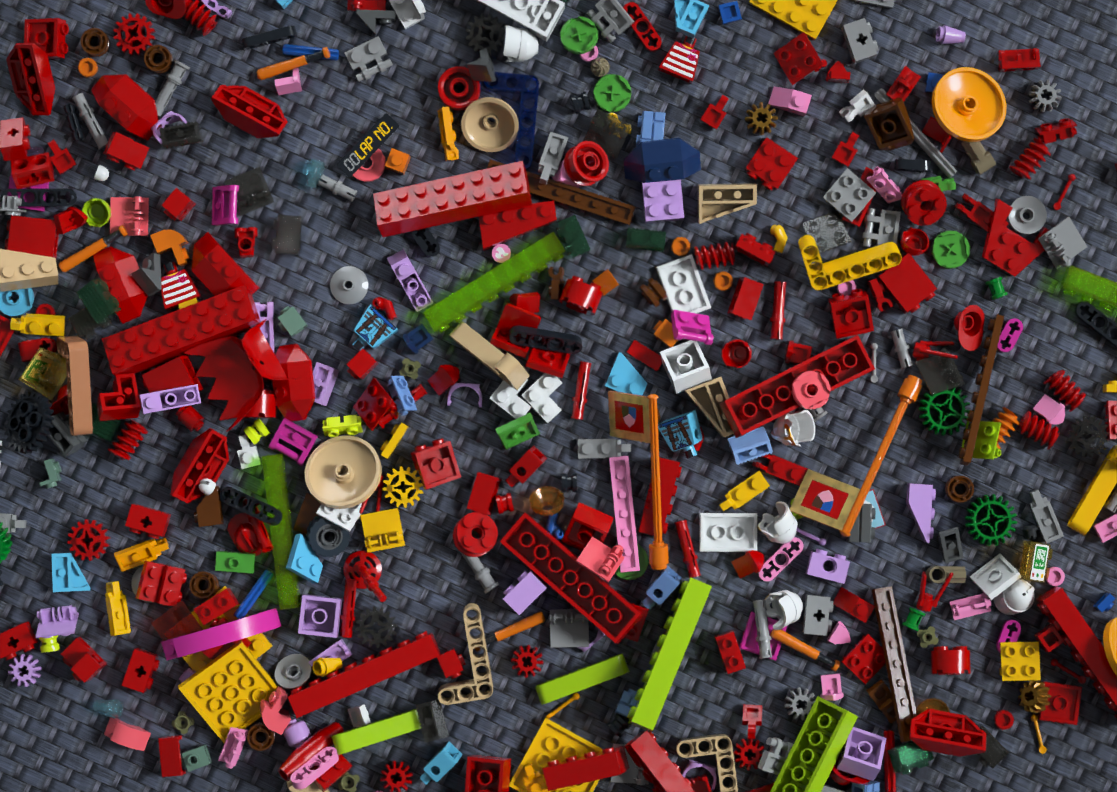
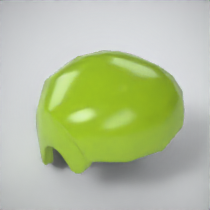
[82,198,111,228]

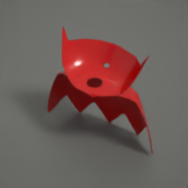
[184,319,300,432]

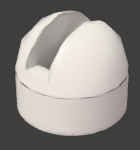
[94,165,109,181]
[199,478,216,495]

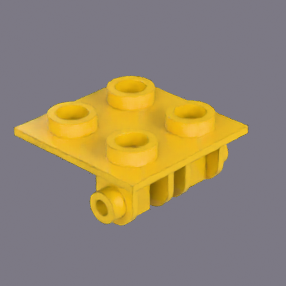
[360,508,405,553]
[999,642,1041,681]

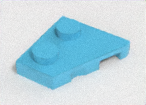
[674,0,709,38]
[605,352,648,395]
[286,534,323,584]
[51,553,90,592]

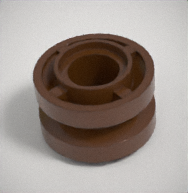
[81,28,110,57]
[144,45,173,74]
[639,278,668,308]
[945,476,974,503]
[189,571,219,599]
[247,722,276,751]

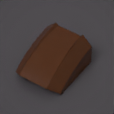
[864,98,914,150]

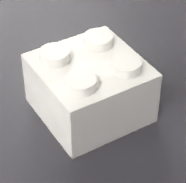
[660,340,712,394]

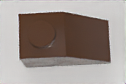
[194,486,224,527]

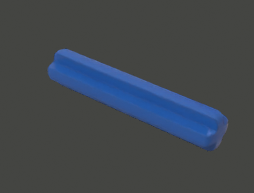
[282,44,339,60]
[234,570,273,619]

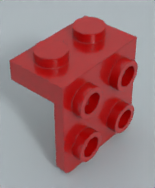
[490,303,541,358]

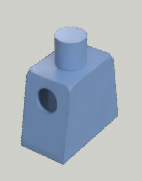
[642,565,682,610]

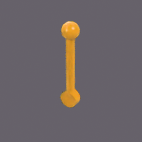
[546,693,580,719]
[1031,714,1046,754]

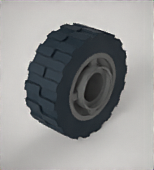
[306,516,350,557]

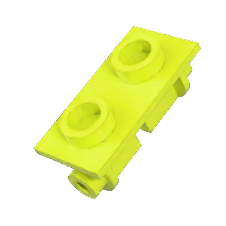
[322,414,363,437]

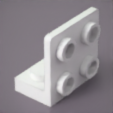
[389,0,426,30]

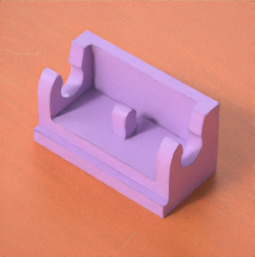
[313,362,340,406]
[309,639,352,667]

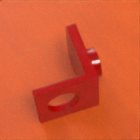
[922,117,952,153]

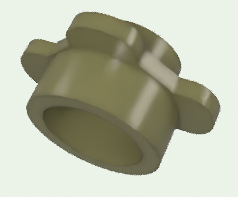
[400,358,421,379]
[917,626,938,648]
[172,711,195,734]
[338,772,360,792]

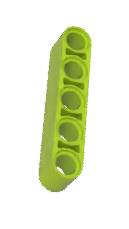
[535,653,630,705]
[331,708,426,755]

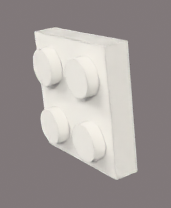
[970,553,1022,600]

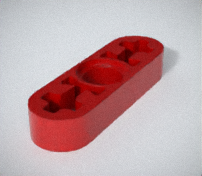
[623,2,662,52]

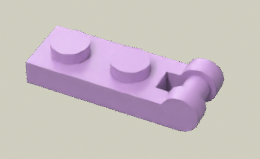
[254,302,274,352]

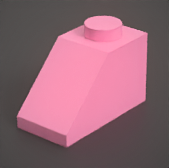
[768,87,812,116]

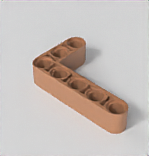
[56,336,93,436]

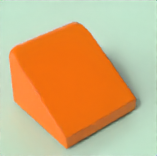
[592,269,619,296]

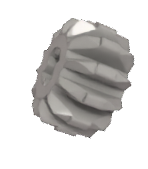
[1028,80,1062,113]
[784,687,815,721]

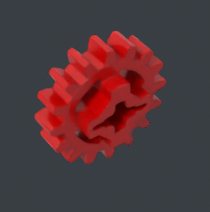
[113,13,156,55]
[67,519,110,561]

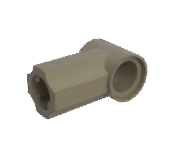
[961,141,996,175]
[926,566,966,583]

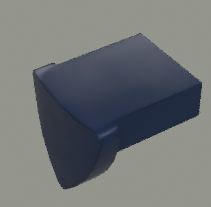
[403,324,434,354]

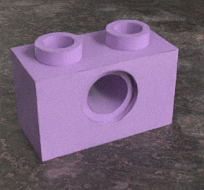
[805,549,850,584]

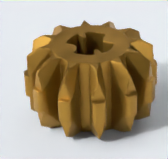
[745,102,778,135]
[1018,680,1052,713]

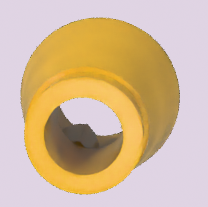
[313,657,342,677]

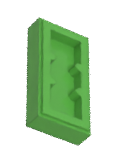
[215,551,255,574]

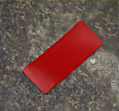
[627,340,662,371]

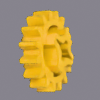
[382,466,424,508]

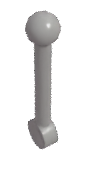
[870,343,878,383]

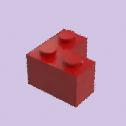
[103,132,149,171]
[97,373,141,421]
[61,637,107,683]

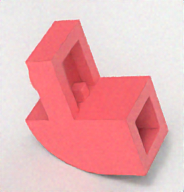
[260,686,291,735]
[104,717,151,751]

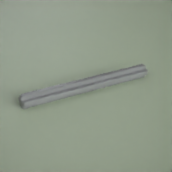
[874,88,957,178]

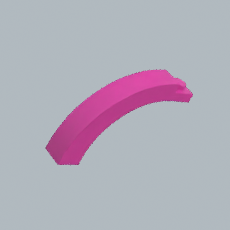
[161,608,281,660]

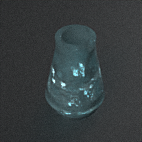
[305,159,326,188]
[93,699,123,719]

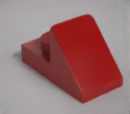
[833,587,875,623]

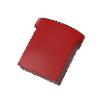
[825,61,850,83]
[53,206,88,234]
[509,292,540,313]
[785,340,812,364]
[427,365,459,395]
[731,550,764,579]

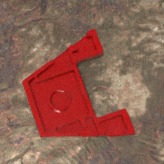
[982,198,1049,277]

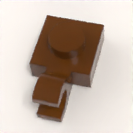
[548,267,564,301]

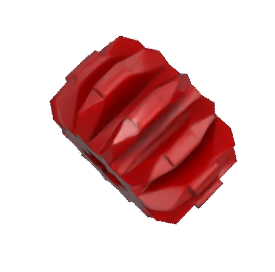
[511,645,544,678]
[733,738,765,770]
[380,760,413,792]

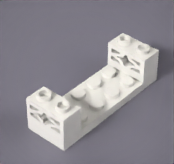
[477,0,565,42]

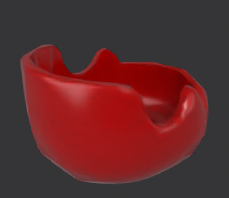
[900,227,929,256]
[721,339,752,368]

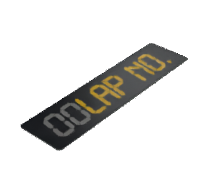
[337,113,399,178]

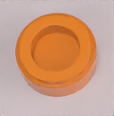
[78,58,98,78]
[671,237,690,256]
[713,271,733,291]

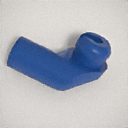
[546,512,564,540]

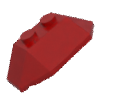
[6,43,55,115]
[91,74,160,141]
[211,85,288,139]
[192,232,259,296]
[93,246,148,324]
[272,344,315,422]
[171,428,229,503]
[909,709,986,757]

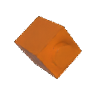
[385,148,411,175]
[653,319,678,348]

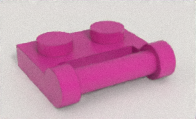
[212,185,239,226]
[671,310,714,345]
[268,418,318,466]

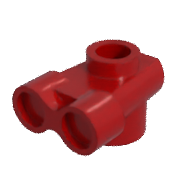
[234,227,258,258]

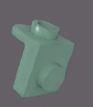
[39,459,62,489]

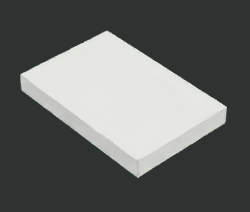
[656,254,711,313]
[699,513,757,552]

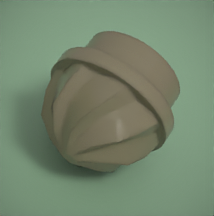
[591,58,610,77]

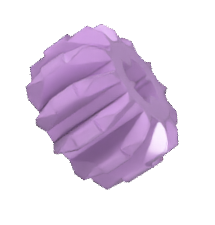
[8,654,42,687]

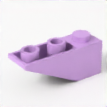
[387,249,433,312]
[139,384,201,414]
[906,483,936,543]

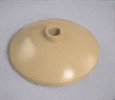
[461,97,519,152]

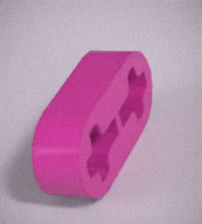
[997,318,1023,353]
[996,619,1021,653]

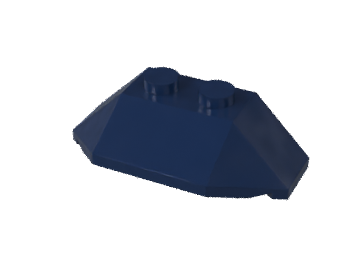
[623,138,701,183]

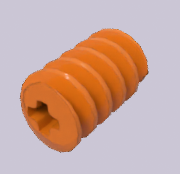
[993,407,1020,449]

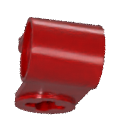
[18,338,57,362]

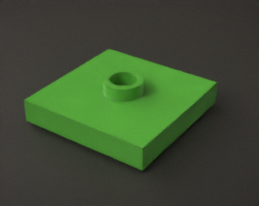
[495,413,540,450]

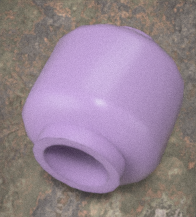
[283,719,311,749]

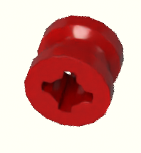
[496,493,514,514]

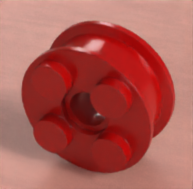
[438,66,481,111]
[564,141,609,186]
[901,180,947,226]
[453,512,498,557]

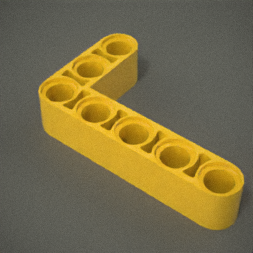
[798,235,902,290]
[1067,445,1117,536]

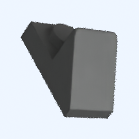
[357,9,396,36]
[467,48,496,82]
[131,253,162,296]
[937,527,964,564]

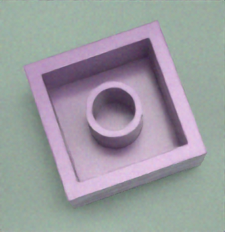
[642,180,684,223]
[503,570,547,615]
[298,594,343,638]
[837,727,886,781]

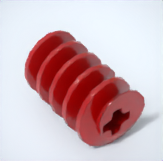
[185,0,218,36]
[1009,138,1051,180]
[694,242,735,270]
[1044,370,1086,412]
[1016,411,1060,450]
[107,418,148,460]

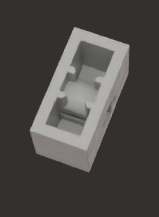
[841,18,879,64]
[802,594,833,636]

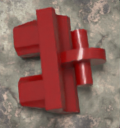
[886,66,921,102]

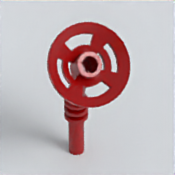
[343,550,387,602]

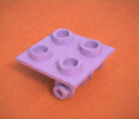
[36,605,79,638]

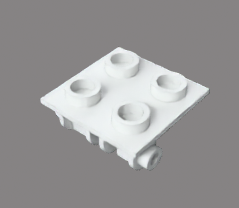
[316,503,362,532]

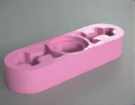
[758,537,803,581]
[290,747,339,790]

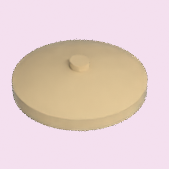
[305,436,382,509]

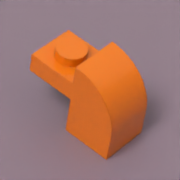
[150,229,189,266]

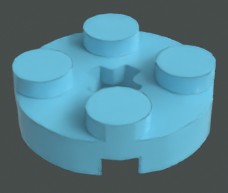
[0,288,34,317]

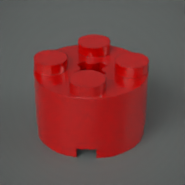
[559,276,603,315]
[242,390,276,418]
[931,646,971,675]

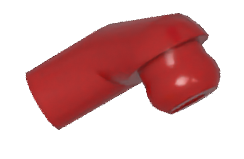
[372,297,397,321]

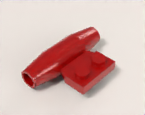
[278,722,352,792]

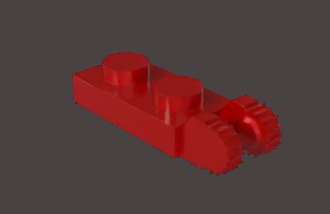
[955,193,1009,233]
[752,454,808,486]

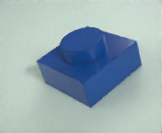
[718,1,742,25]
[925,72,944,93]
[1093,593,1115,612]

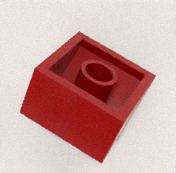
[562,502,614,551]

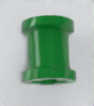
[985,277,1008,300]
[902,607,925,631]

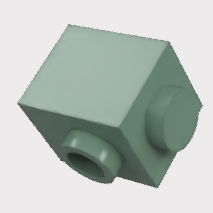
[278,306,308,337]
[181,744,212,772]

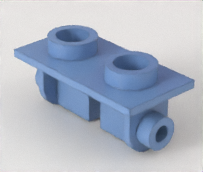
[387,376,417,416]

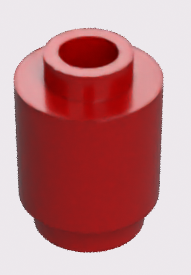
[176,405,204,432]

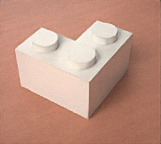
[521,373,562,423]
[490,379,532,419]

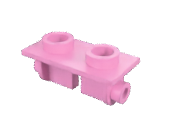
[867,167,902,204]
[949,593,992,620]
[218,727,249,769]

